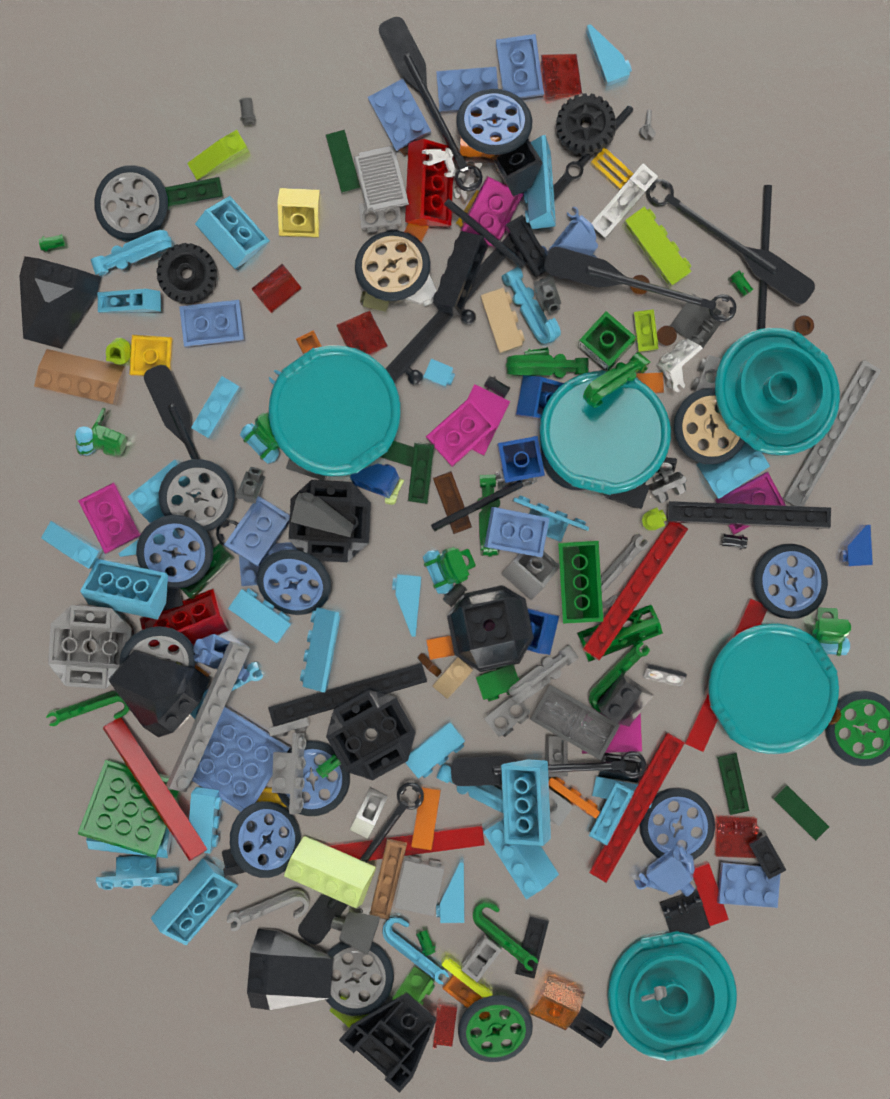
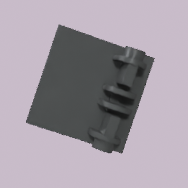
[670,294,726,348]

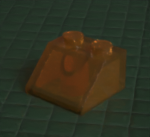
[530,976,585,1031]

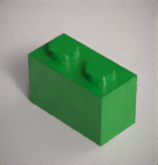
[475,665,519,702]

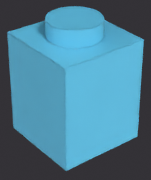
[423,359,455,388]

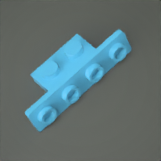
[513,495,589,542]
[96,856,178,890]

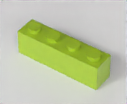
[623,206,692,288]

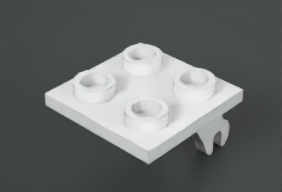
[656,339,703,392]

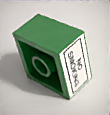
[578,311,636,371]

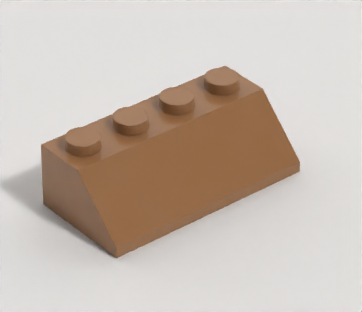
[34,349,125,406]

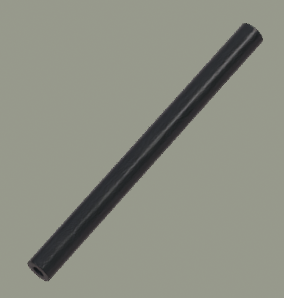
[443,198,526,269]
[431,480,524,532]

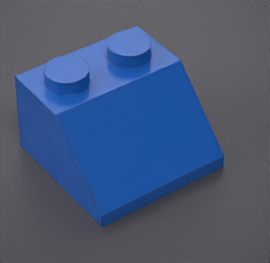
[516,375,564,420]
[497,436,545,483]
[528,608,559,655]

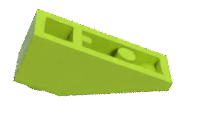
[187,130,249,181]

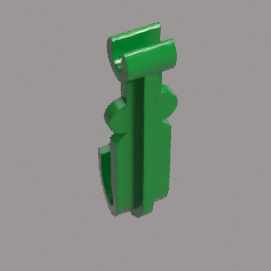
[583,352,651,408]
[505,354,589,378]
[477,474,501,557]
[588,639,650,712]
[46,690,129,727]
[473,902,538,971]

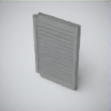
[354,145,409,212]

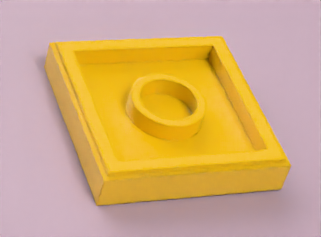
[129,335,173,376]

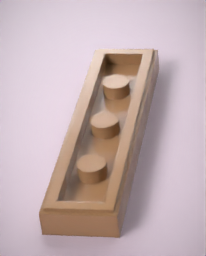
[369,838,407,920]

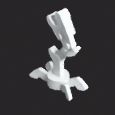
[422,148,482,200]

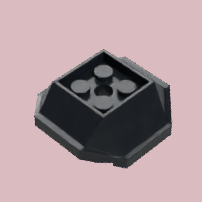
[288,480,371,563]
[447,585,534,672]
[326,690,416,781]

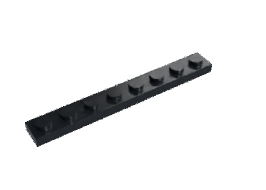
[668,501,831,529]
[268,663,427,727]

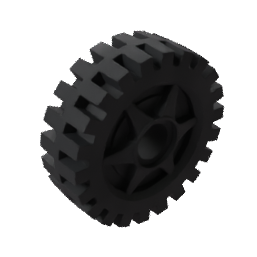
[556,93,616,156]
[156,243,217,304]

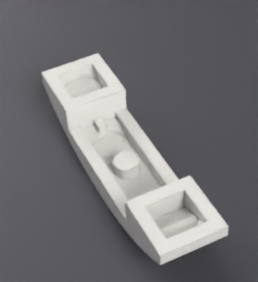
[591,164,658,238]

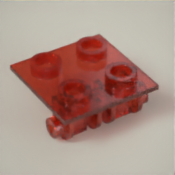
[541,54,582,98]
[336,310,388,355]
[715,816,759,858]

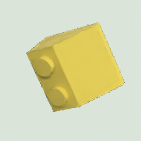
[277,188,320,237]

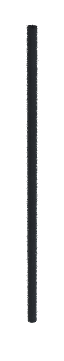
[757,185,772,330]

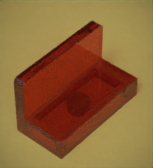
[251,264,301,312]
[432,1003,457,1048]

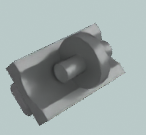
[533,275,561,314]
[236,467,265,503]
[648,467,687,503]

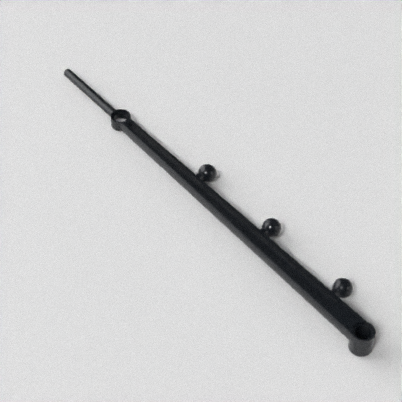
[385,105,634,385]

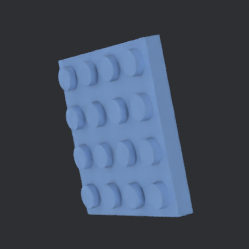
[192,706,290,812]

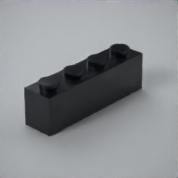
[433,231,488,316]

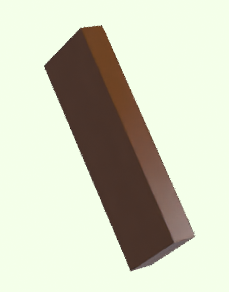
[433,471,472,534]

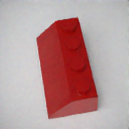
[405,139,454,227]
[139,589,229,652]

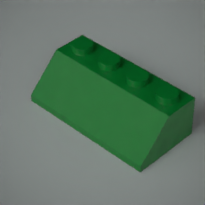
[558,541,603,624]

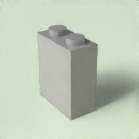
[395,856,444,916]

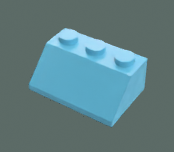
[195,196,270,269]
[696,442,770,499]
[128,459,200,523]

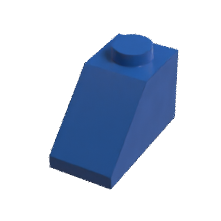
[350,463,399,498]
[841,525,873,566]

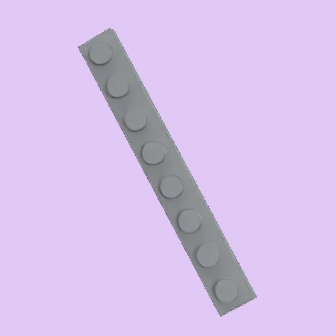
[783,360,881,506]
[166,641,250,792]

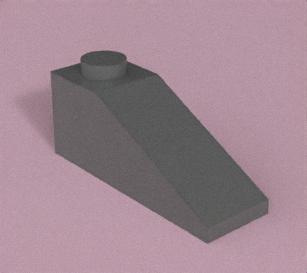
[291,492,354,537]

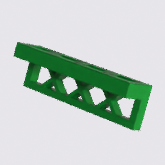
[577,605,663,662]

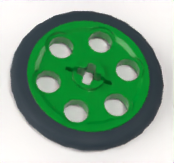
[826,691,890,767]
[458,995,533,1062]

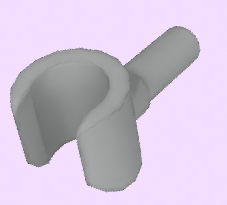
[640,110,656,139]
[641,986,667,1001]

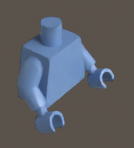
[541,207,598,258]
[193,634,250,682]
[634,846,695,896]

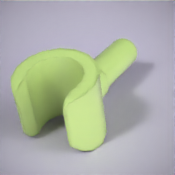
[385,478,404,505]

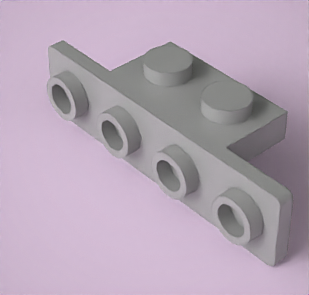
[272,732,306,814]

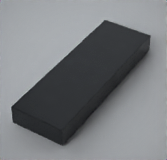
[504,215,547,278]
[515,915,549,979]

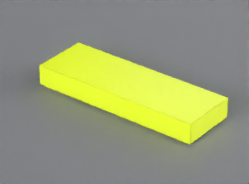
[441,955,493,998]

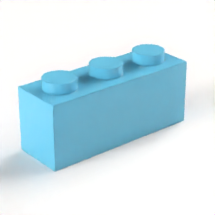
[191,376,241,439]
[228,588,292,643]
[405,721,465,779]
[189,787,222,854]

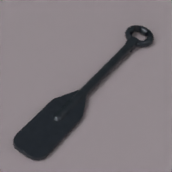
[379,17,483,192]
[646,179,815,304]
[544,247,737,322]
[144,365,239,546]
[451,751,647,786]
[298,782,424,945]

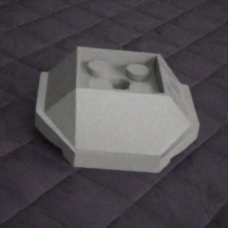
[48,605,132,689]

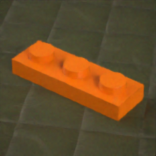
[548,777,600,819]

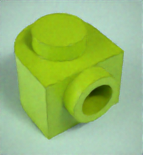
[106,338,131,365]
[641,507,667,530]

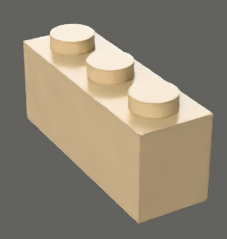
[480,288,525,354]

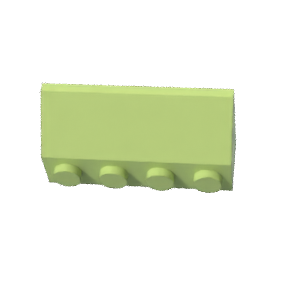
[284,836,376,908]

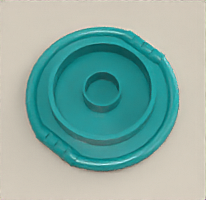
[715,328,840,455]
[268,345,401,476]
[539,370,671,495]
[708,623,839,754]
[608,931,737,1062]

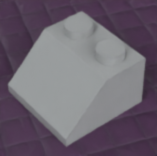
[501,551,560,600]

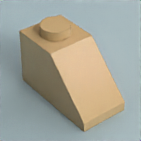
[432,657,473,699]

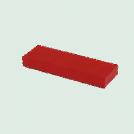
[693,862,729,926]

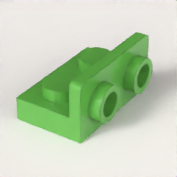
[392,965,435,1005]

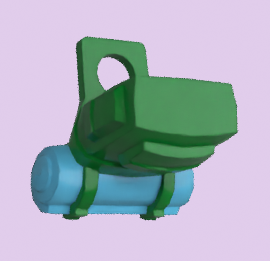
[75,408,127,457]
[240,412,279,464]
[423,547,476,594]
[812,607,851,656]

